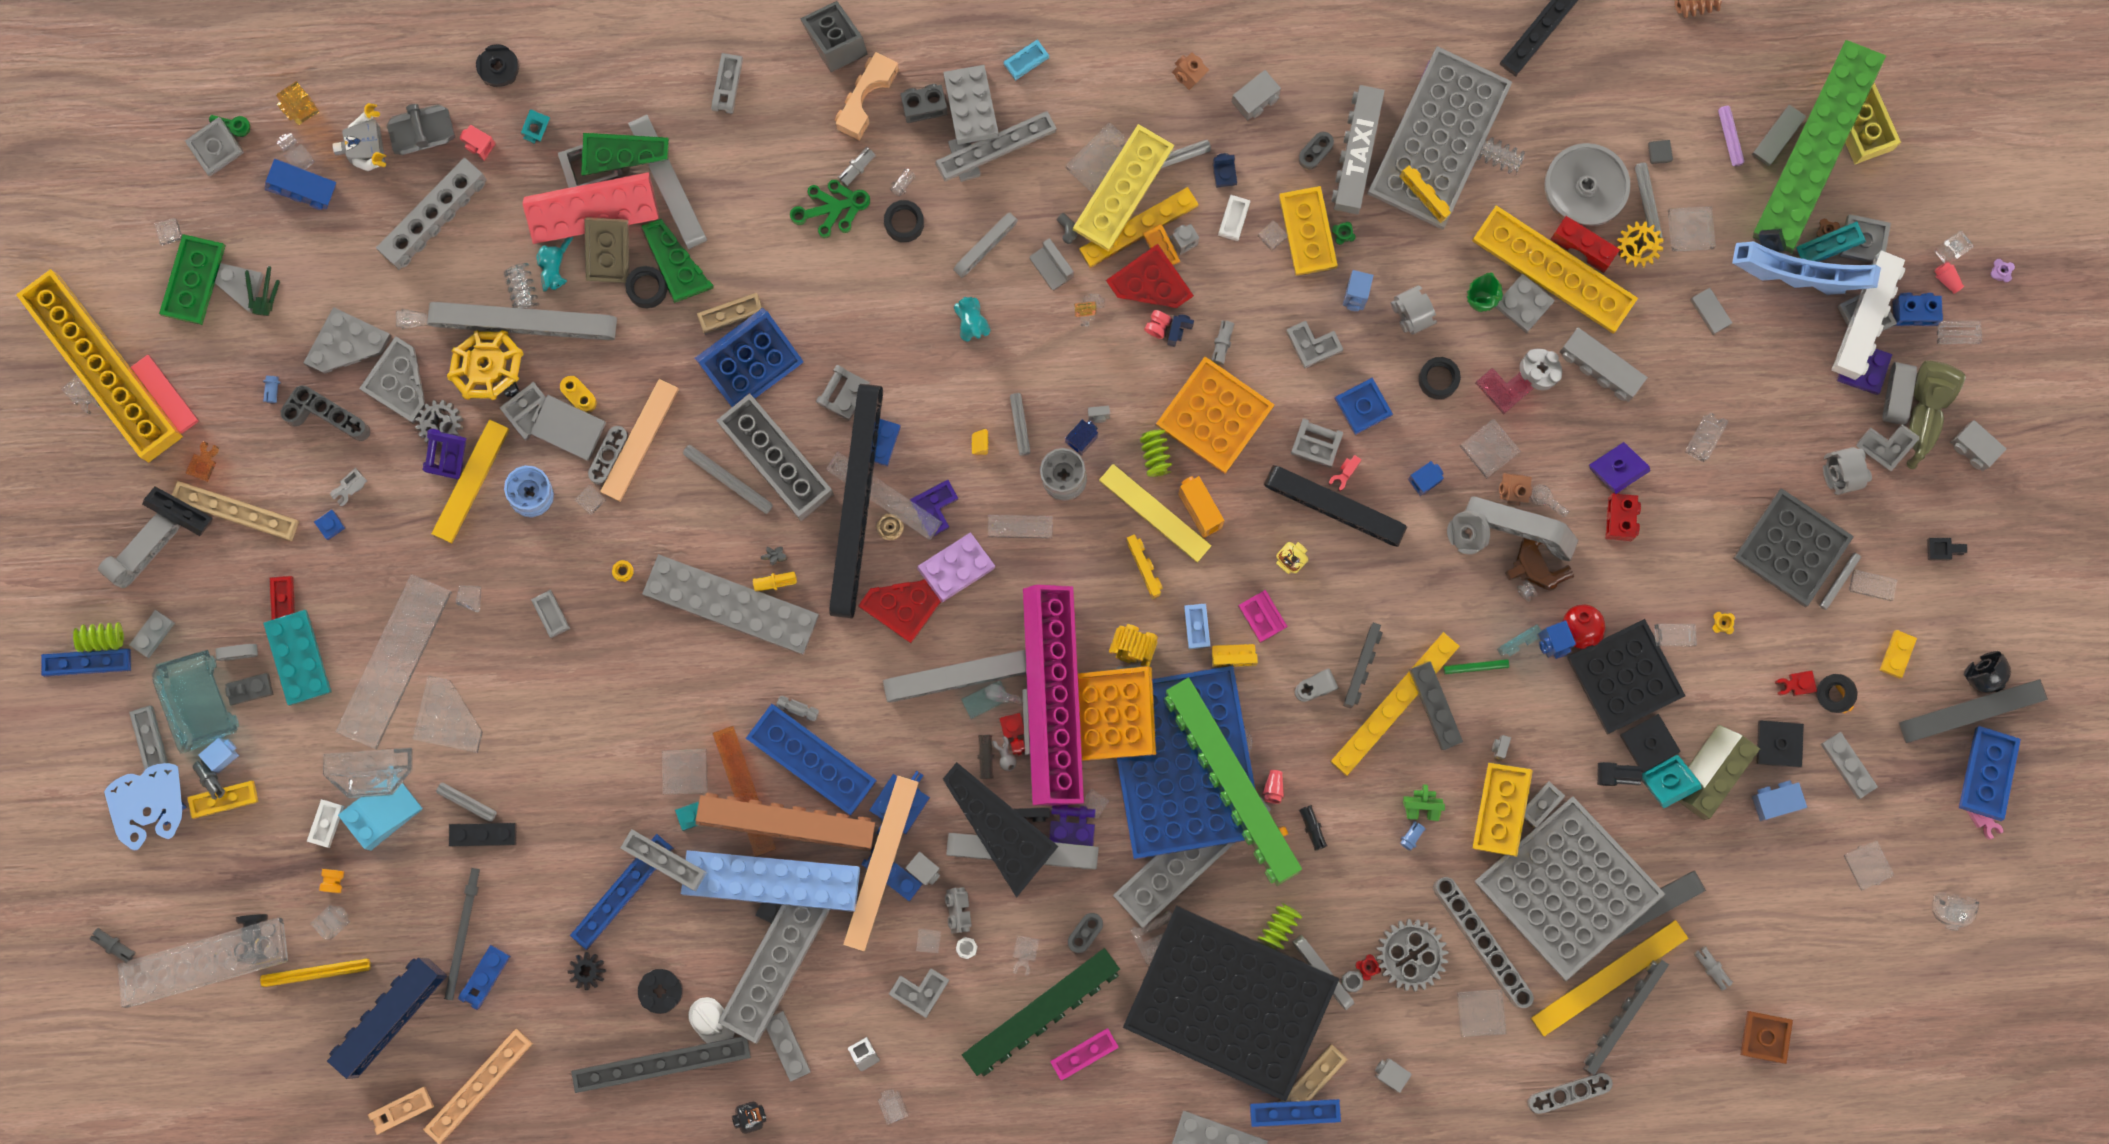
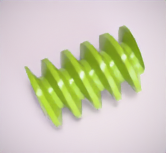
[1140,430,1172,477]
[73,622,124,652]
[1257,903,1302,949]

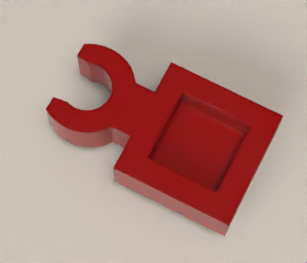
[1775,670,1817,696]

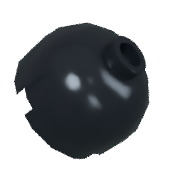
[1964,651,2011,693]

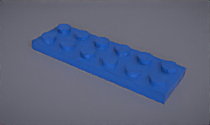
[746,704,877,816]

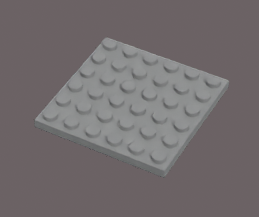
[1475,797,1665,982]

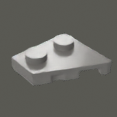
[215,263,264,313]
[500,382,546,441]

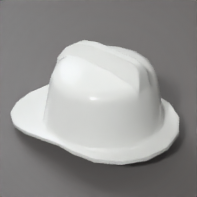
[689,997,735,1043]

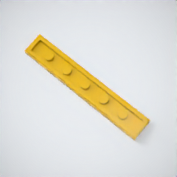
[431,419,510,544]

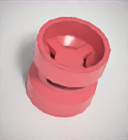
[1144,310,1172,339]

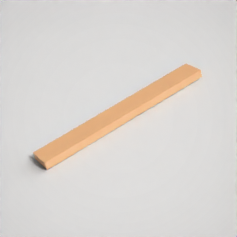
[843,776,919,951]

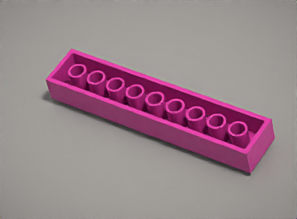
[1023,584,1084,806]

